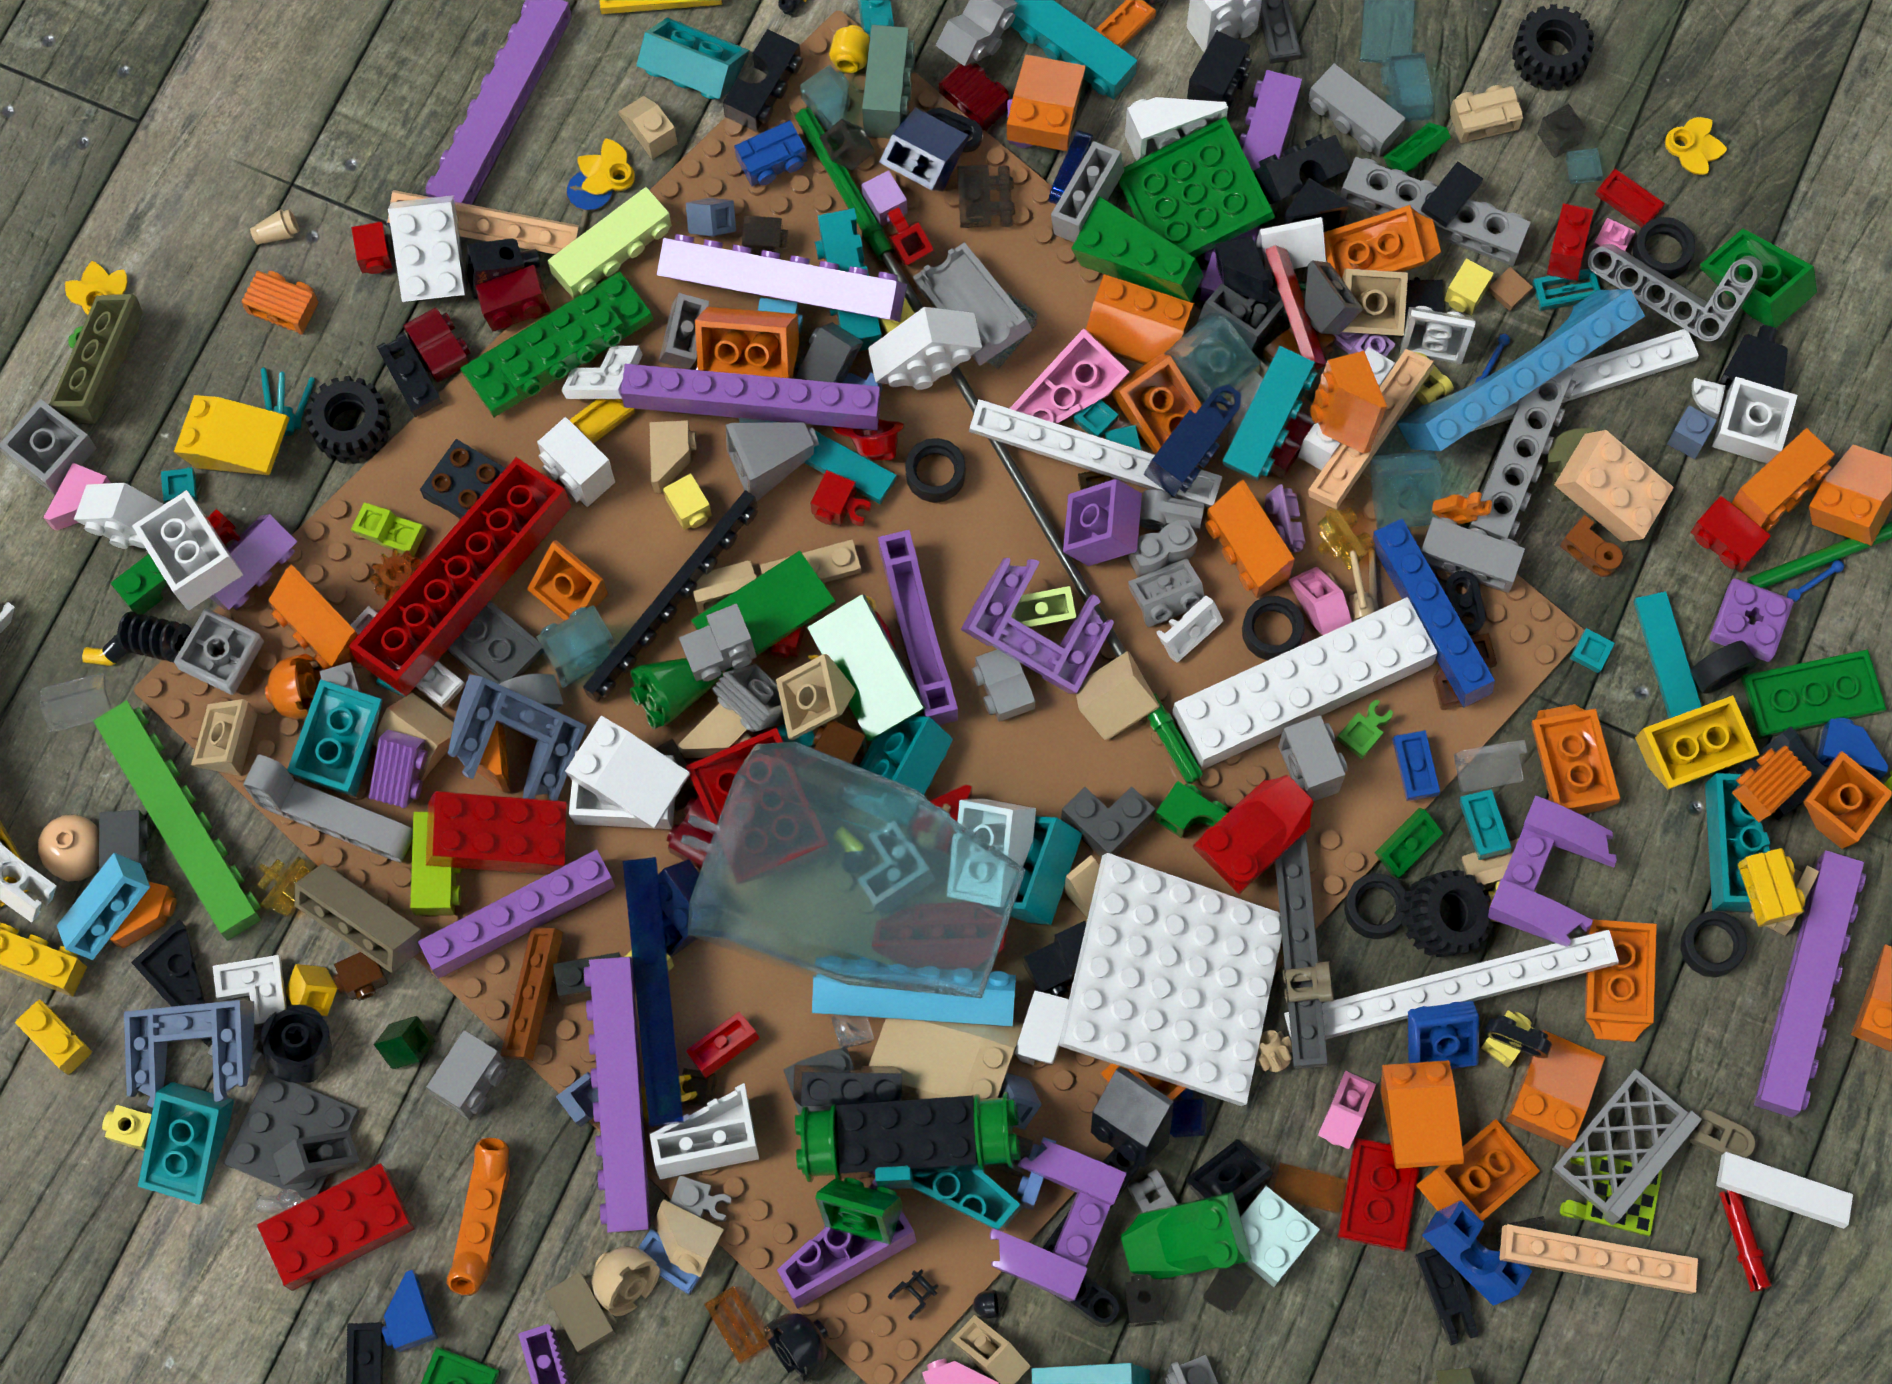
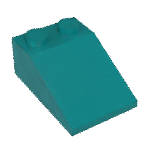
[287,679,383,797]
[138,1082,234,1205]

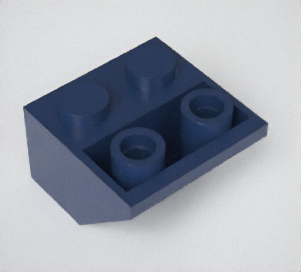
[879,107,970,192]
[630,859,727,957]

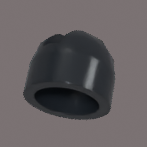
[973,1290,999,1318]

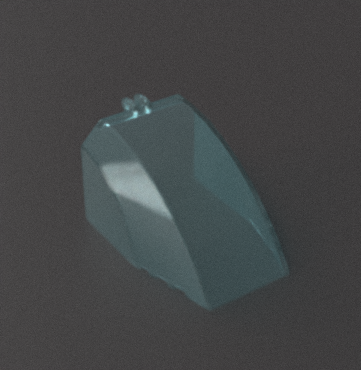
[681,741,1026,998]

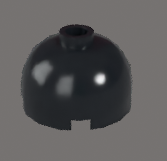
[763,1313,829,1384]

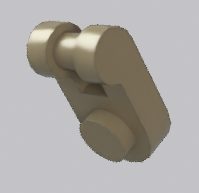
[1689,1110,1755,1158]

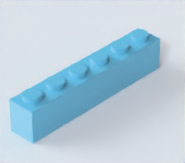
[812,960,1016,1026]

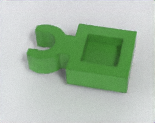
[1336,699,1393,760]

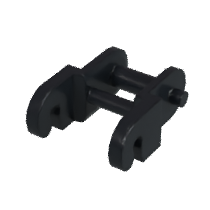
[888,1269,939,1321]

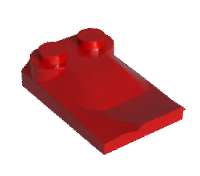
[1193,775,1314,894]

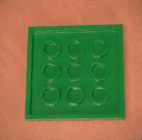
[1118,116,1275,258]

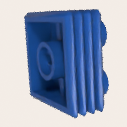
[1408,1001,1479,1069]

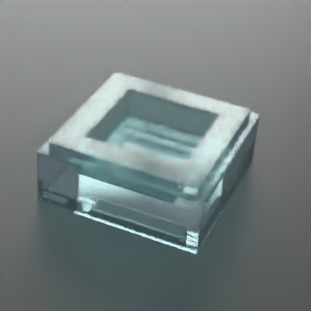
[1565,148,1603,184]

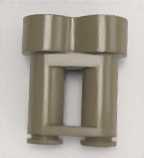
[1283,961,1334,1003]

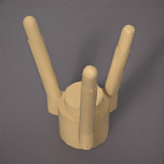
[1326,549,1379,622]

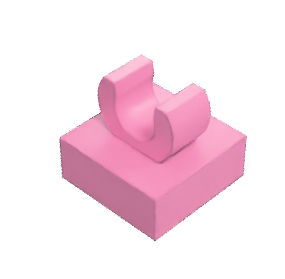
[1592,218,1635,257]

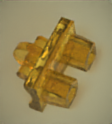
[1317,507,1375,570]
[257,856,311,917]

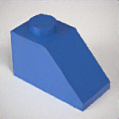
[1816,718,1888,781]
[381,1270,438,1353]

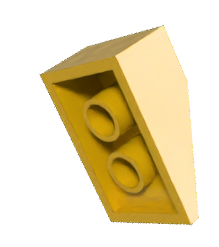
[174,395,290,475]

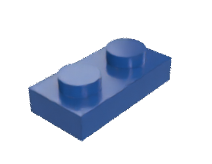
[1392,730,1440,801]

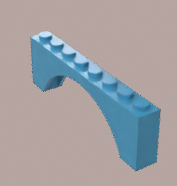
[1396,289,1645,451]

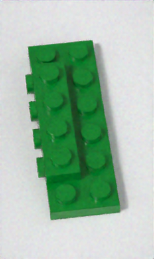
[460,271,654,418]

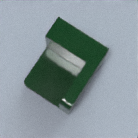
[373,1016,435,1069]

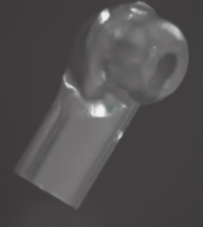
[256,1188,301,1213]

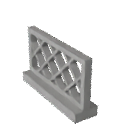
[1552,1069,1702,1225]

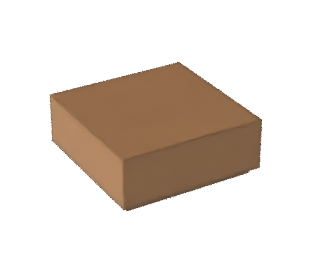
[1488,267,1533,311]

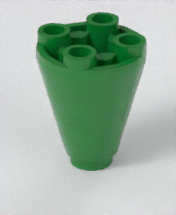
[630,658,723,729]

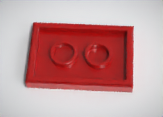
[1337,1137,1419,1252]

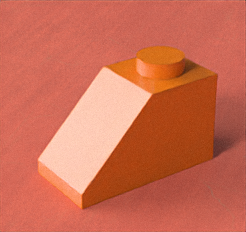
[110,881,177,948]

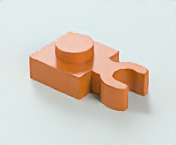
[1432,492,1492,525]

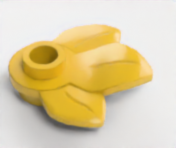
[1665,117,1727,175]
[577,138,635,195]
[65,261,128,315]

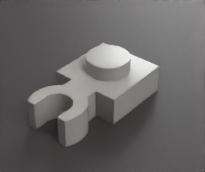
[670,1175,732,1222]

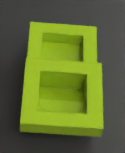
[351,502,427,558]

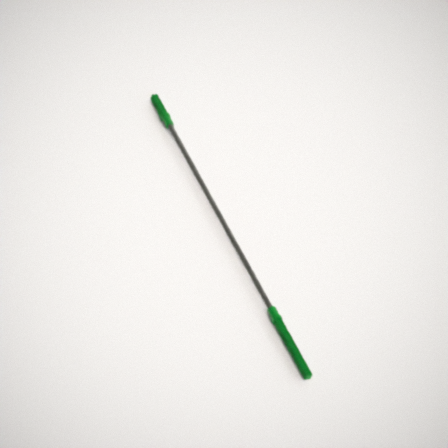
[795,108,1203,783]

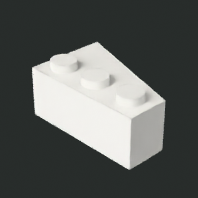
[650,1083,759,1179]

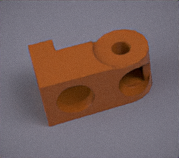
[1560,515,1623,577]

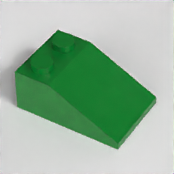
[1700,228,1817,328]
[815,1178,903,1245]

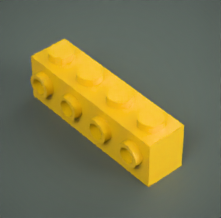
[0,923,87,997]

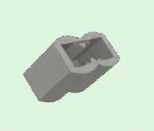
[1128,520,1198,577]
[972,649,1035,722]

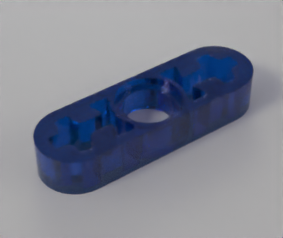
[1048,130,1093,205]

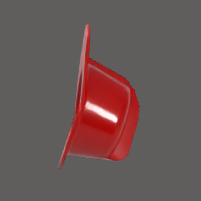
[832,419,904,460]

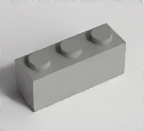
[1308,63,1406,157]
[1051,141,1124,242]
[1421,517,1525,593]

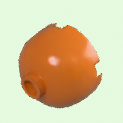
[265,653,321,720]

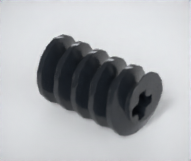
[117,611,192,663]

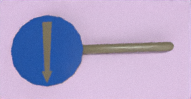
[567,172,613,238]

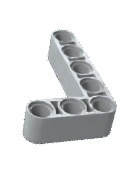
[1588,244,1763,341]
[243,754,413,863]

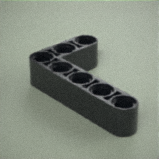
[1043,1149,1140,1327]

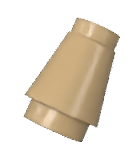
[250,209,299,245]

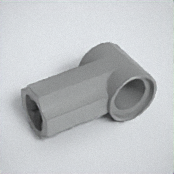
[1139,489,1204,532]

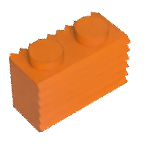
[241,271,319,335]
[1732,746,1812,822]

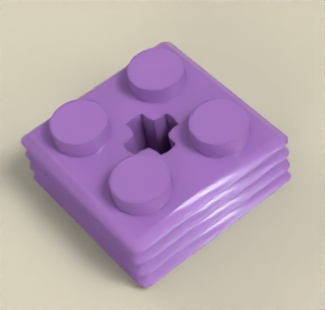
[1710,578,1794,662]

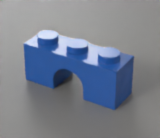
[1422,1200,1532,1306]

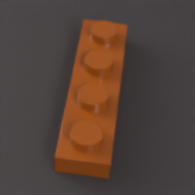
[500,928,564,1061]

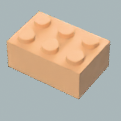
[1554,430,1674,542]

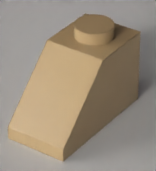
[618,96,678,160]
[649,420,697,493]
[678,703,753,758]
[1064,855,1100,918]
[654,1199,724,1278]
[951,1315,1031,1384]

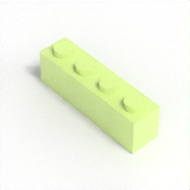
[548,187,672,299]

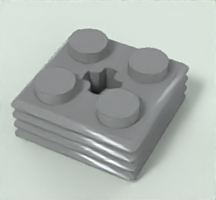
[174,609,264,695]
[713,664,785,732]

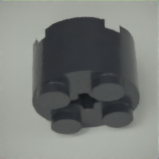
[261,1005,332,1083]

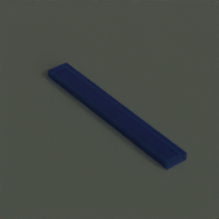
[623,857,684,1127]

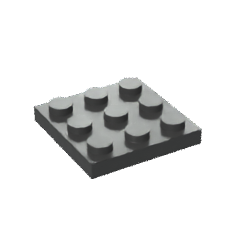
[223,1071,360,1200]

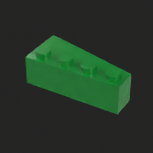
[1071,196,1204,302]

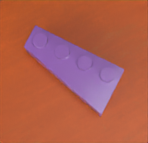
[777,1179,917,1309]

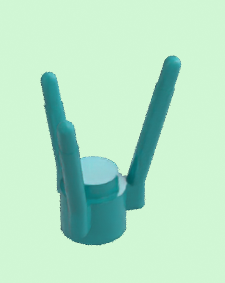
[261,367,315,436]

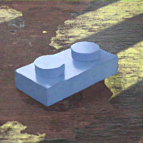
[1017,1137,1056,1210]

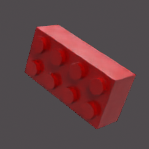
[426,791,567,875]
[257,1163,415,1291]

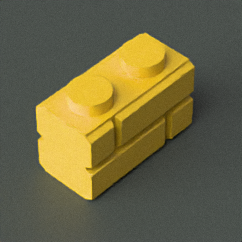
[1738,848,1805,927]
[15,999,93,1075]

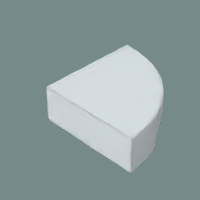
[1692,378,1725,418]

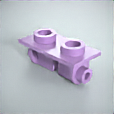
[1264,484,1306,552]

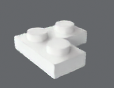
[562,346,643,399]
[213,955,287,1027]

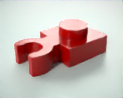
[207,509,240,550]

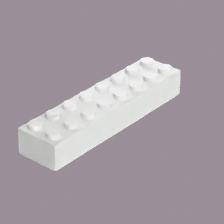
[1172,597,1438,771]

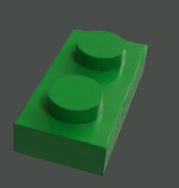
[1383,122,1451,173]
[1374,808,1443,878]

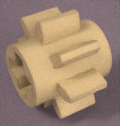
[1255,1030,1292,1072]

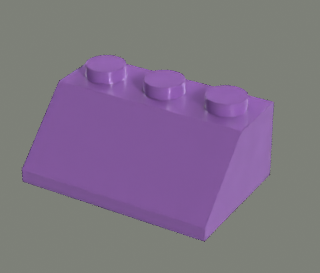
[209,514,297,610]

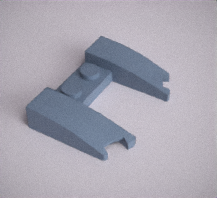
[448,674,587,801]
[124,1000,254,1107]

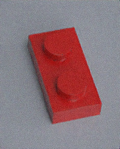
[685,1011,760,1078]

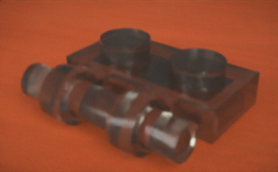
[957,165,1016,228]

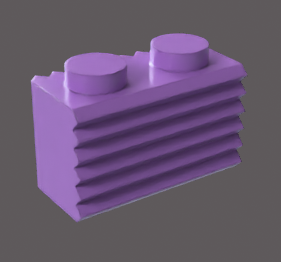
[369,729,428,808]
[518,1324,571,1384]

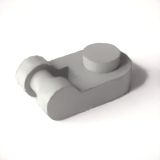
[1127,1169,1177,1212]

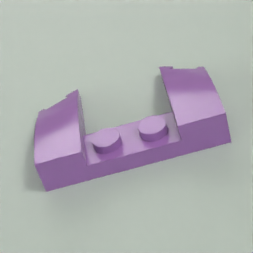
[960,558,1114,694]
[1488,795,1617,947]
[989,1140,1126,1301]

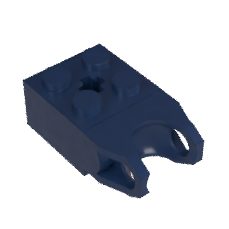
[1143,384,1241,497]

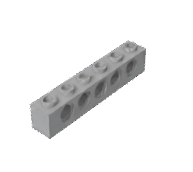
[1340,157,1531,266]
[1468,367,1576,540]

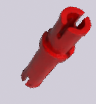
[1718,1190,1772,1293]

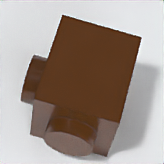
[333,952,388,1001]

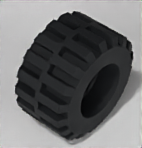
[1512,4,1594,91]
[306,376,391,464]
[1401,870,1493,958]

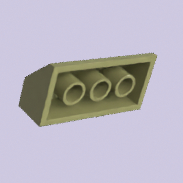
[49,294,143,424]

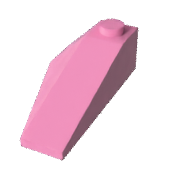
[1009,328,1130,424]

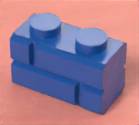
[734,120,807,186]

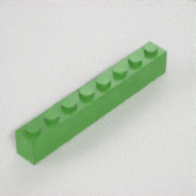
[93,700,261,941]

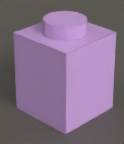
[862,170,907,226]

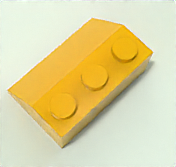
[1635,695,1759,790]

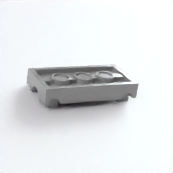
[913,242,1032,366]

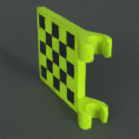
[1560,1147,1662,1237]

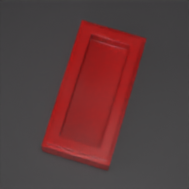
[1595,168,1665,228]

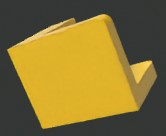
[286,964,337,1016]

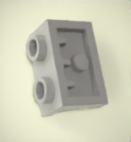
[1128,558,1205,627]

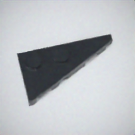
[131,919,212,1047]

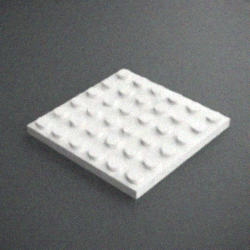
[1058,853,1282,1106]

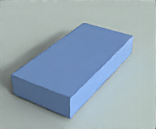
[638,1229,708,1295]

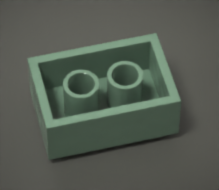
[862,25,915,139]

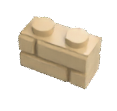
[1450,85,1523,143]

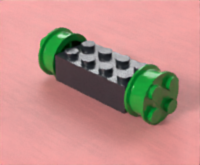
[795,1092,1021,1182]

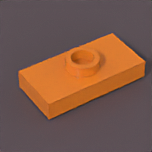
[1095,0,1156,49]

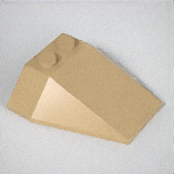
[869,1018,1024,1101]

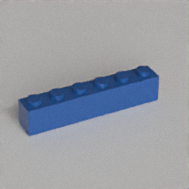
[1372,518,1495,708]

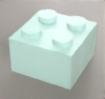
[1240,1186,1320,1287]

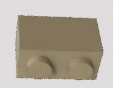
[544,1272,618,1355]

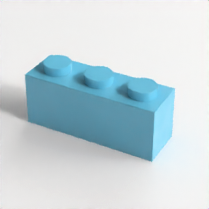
[57,853,150,960]

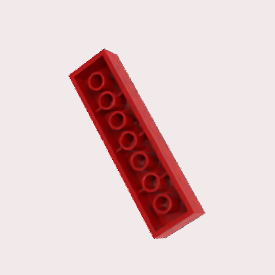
[349,457,571,696]

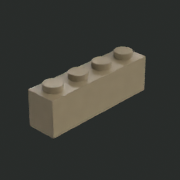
[294,863,421,973]

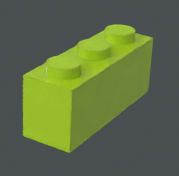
[410,812,462,916]

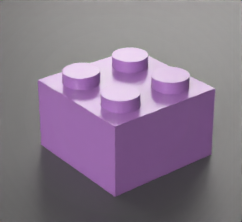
[1063,479,1142,566]

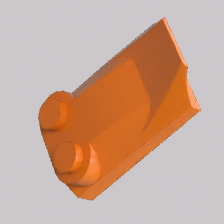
[1324,205,1441,279]
[1531,704,1620,814]
[1585,919,1657,1042]

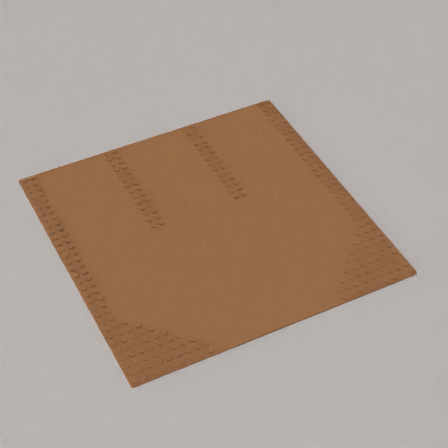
[134,10,1584,1384]

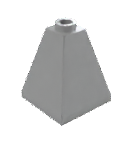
[726,422,819,501]

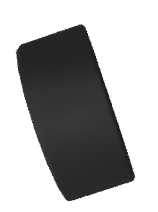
[1633,217,1695,279]
[905,438,966,502]
[1242,596,1305,660]
[1690,640,1757,694]
[1344,873,1407,939]
[1680,911,1748,978]

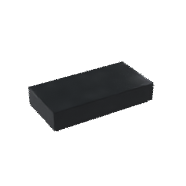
[1420,161,1483,228]

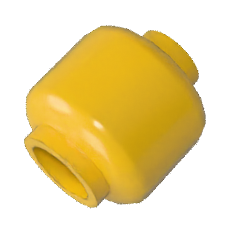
[829,25,870,73]

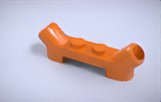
[447,1138,510,1296]

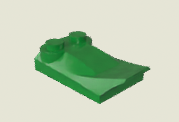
[1121,1192,1252,1280]

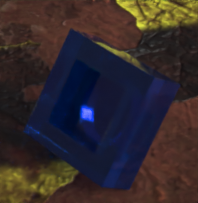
[1170,1099,1207,1138]

